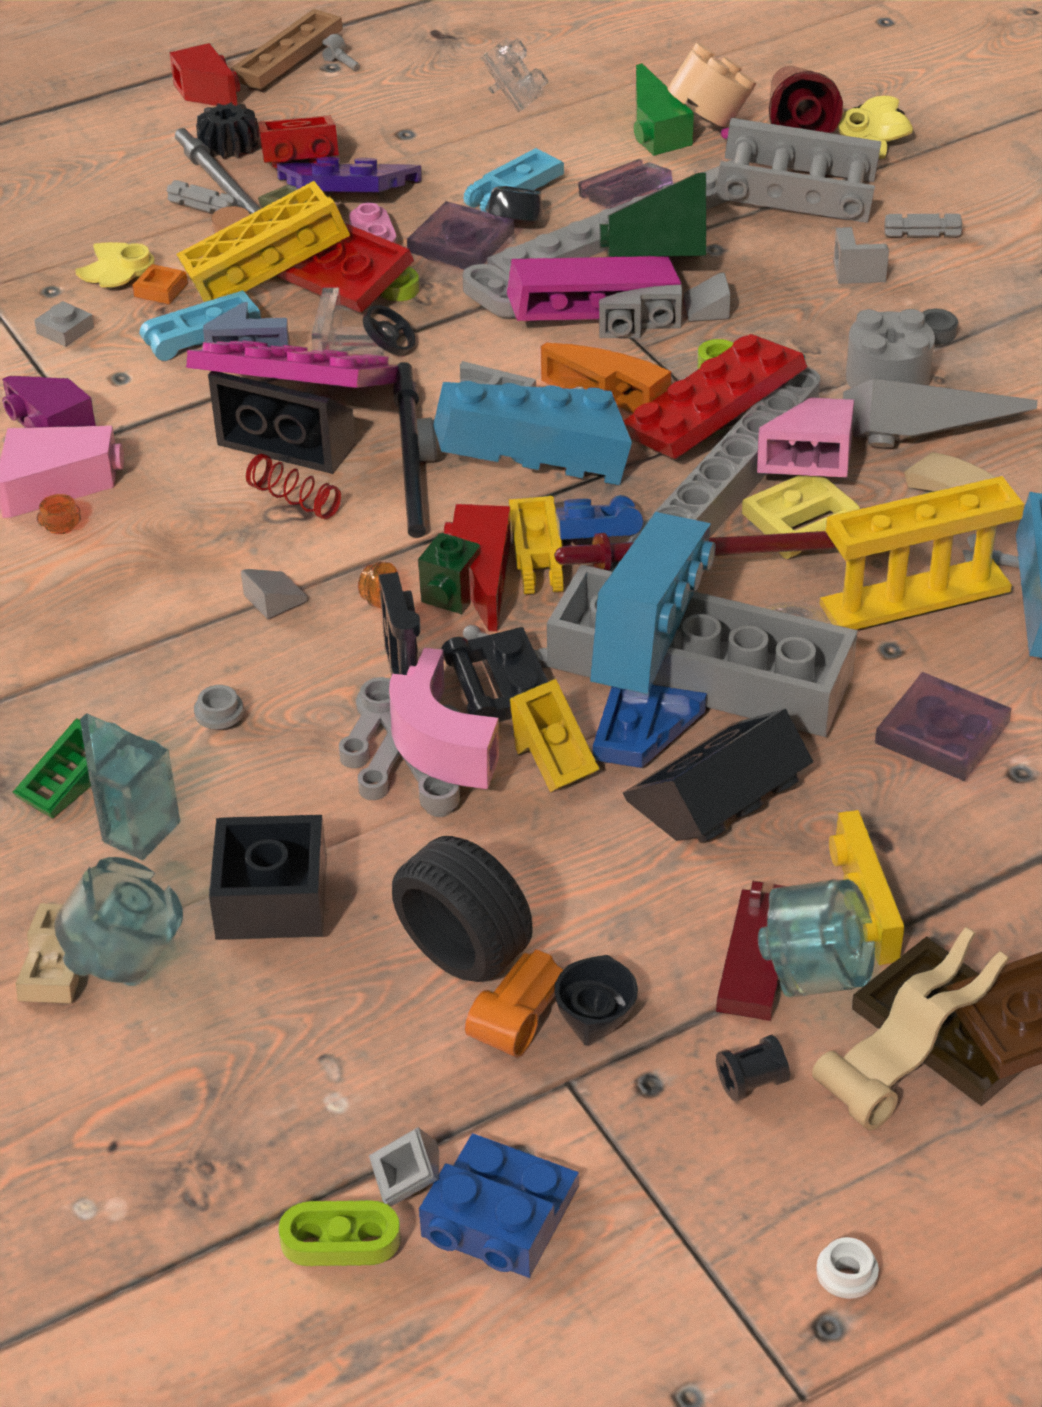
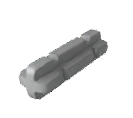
[166,180,237,214]
[884,214,962,237]

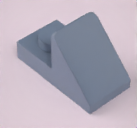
[203,302,290,347]

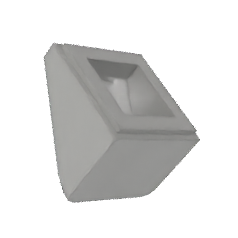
[683,273,730,322]
[241,569,307,619]
[369,1127,439,1207]

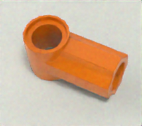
[465,949,563,1058]

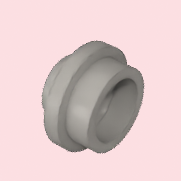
[194,685,244,730]

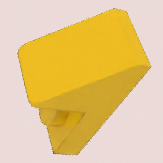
[510,679,599,793]

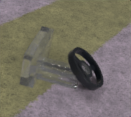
[312,288,415,356]

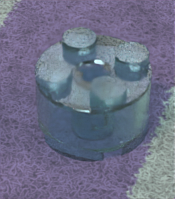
[54,857,183,986]
[758,879,875,998]

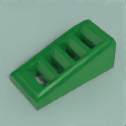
[12,718,122,819]

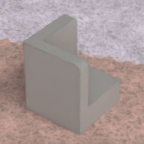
[833,227,889,284]

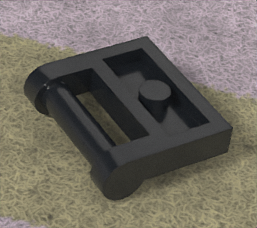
[379,572,421,676]
[441,627,548,722]

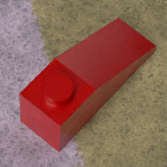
[444,504,511,632]

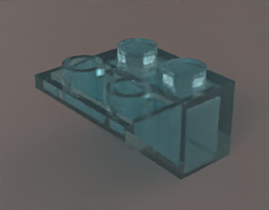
[80,713,181,861]

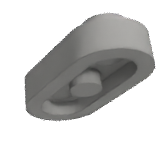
[463,264,516,319]

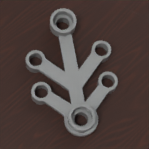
[339,677,460,817]

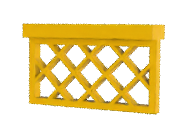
[176,181,350,302]

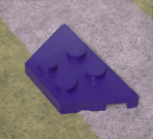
[277,157,422,192]

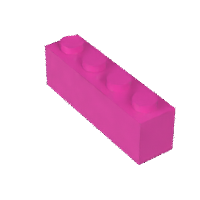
[507,256,681,321]

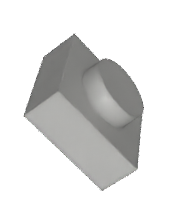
[34,301,94,347]

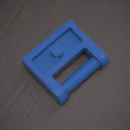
[555,495,643,539]

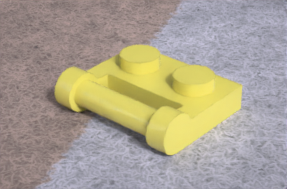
[742,475,860,559]

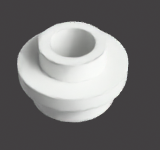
[816,1237,879,1299]

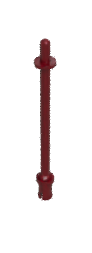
[554,531,837,571]

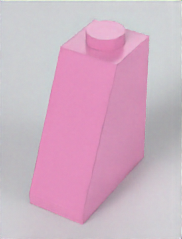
[757,398,854,477]
[0,426,124,518]

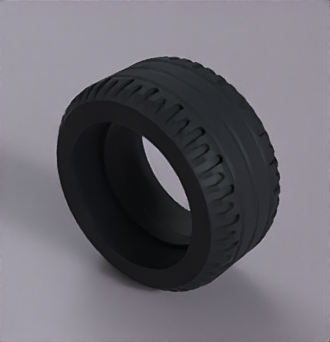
[392,836,533,982]

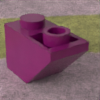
[2,376,96,428]

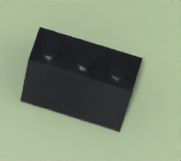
[208,371,356,474]
[623,708,814,843]

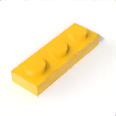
[829,810,904,965]

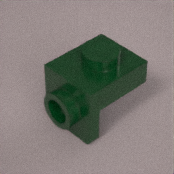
[418,533,480,615]

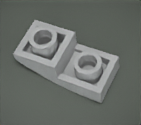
[599,285,682,338]

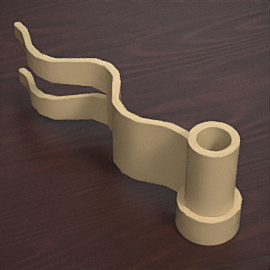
[812,927,1010,1130]

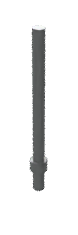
[175,128,272,221]

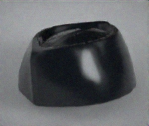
[485,186,542,221]
[554,955,638,1046]

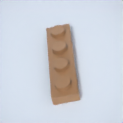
[231,9,343,90]

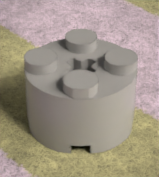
[846,309,935,388]

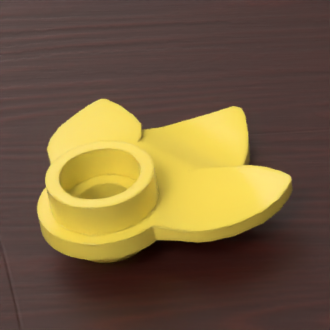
[838,96,913,159]
[75,242,155,288]

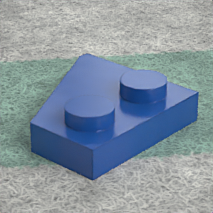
[593,685,707,768]

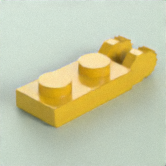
[508,496,564,594]

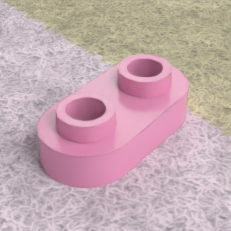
[349,203,397,244]

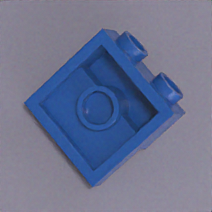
[419,1133,579,1278]

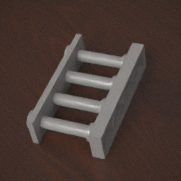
[715,118,881,223]

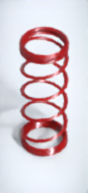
[245,453,341,520]

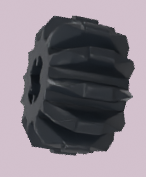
[196,102,259,159]

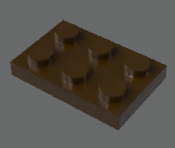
[852,936,1022,1106]

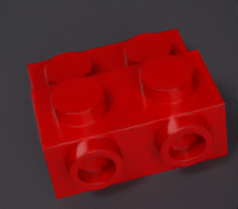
[258,115,339,168]

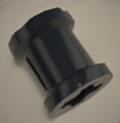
[716,1034,790,1101]

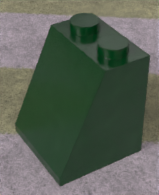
[599,173,706,257]

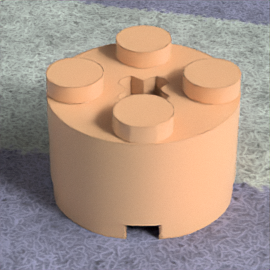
[668,42,757,128]

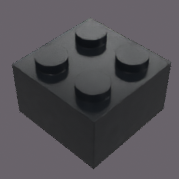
[209,815,327,940]

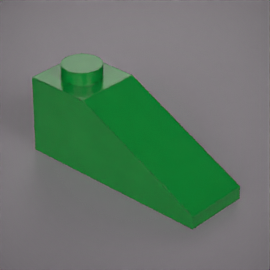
[633,63,694,156]

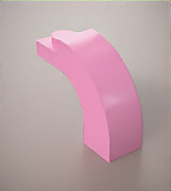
[389,647,499,789]

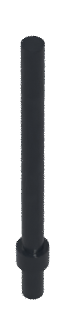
[393,362,426,538]

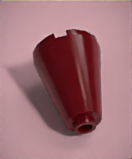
[769,66,843,134]

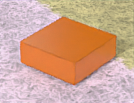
[132,264,188,305]

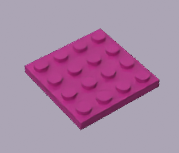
[186,340,398,388]

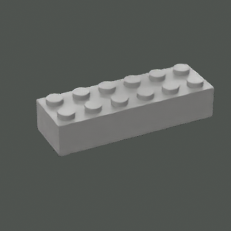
[547,564,858,737]

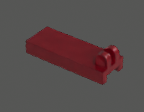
[716,881,795,1021]

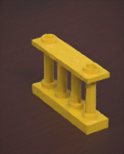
[819,476,1024,630]

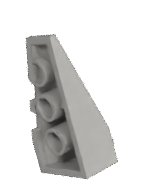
[843,378,1038,447]

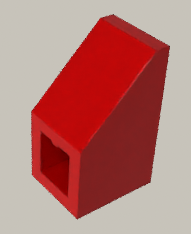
[169,43,240,106]

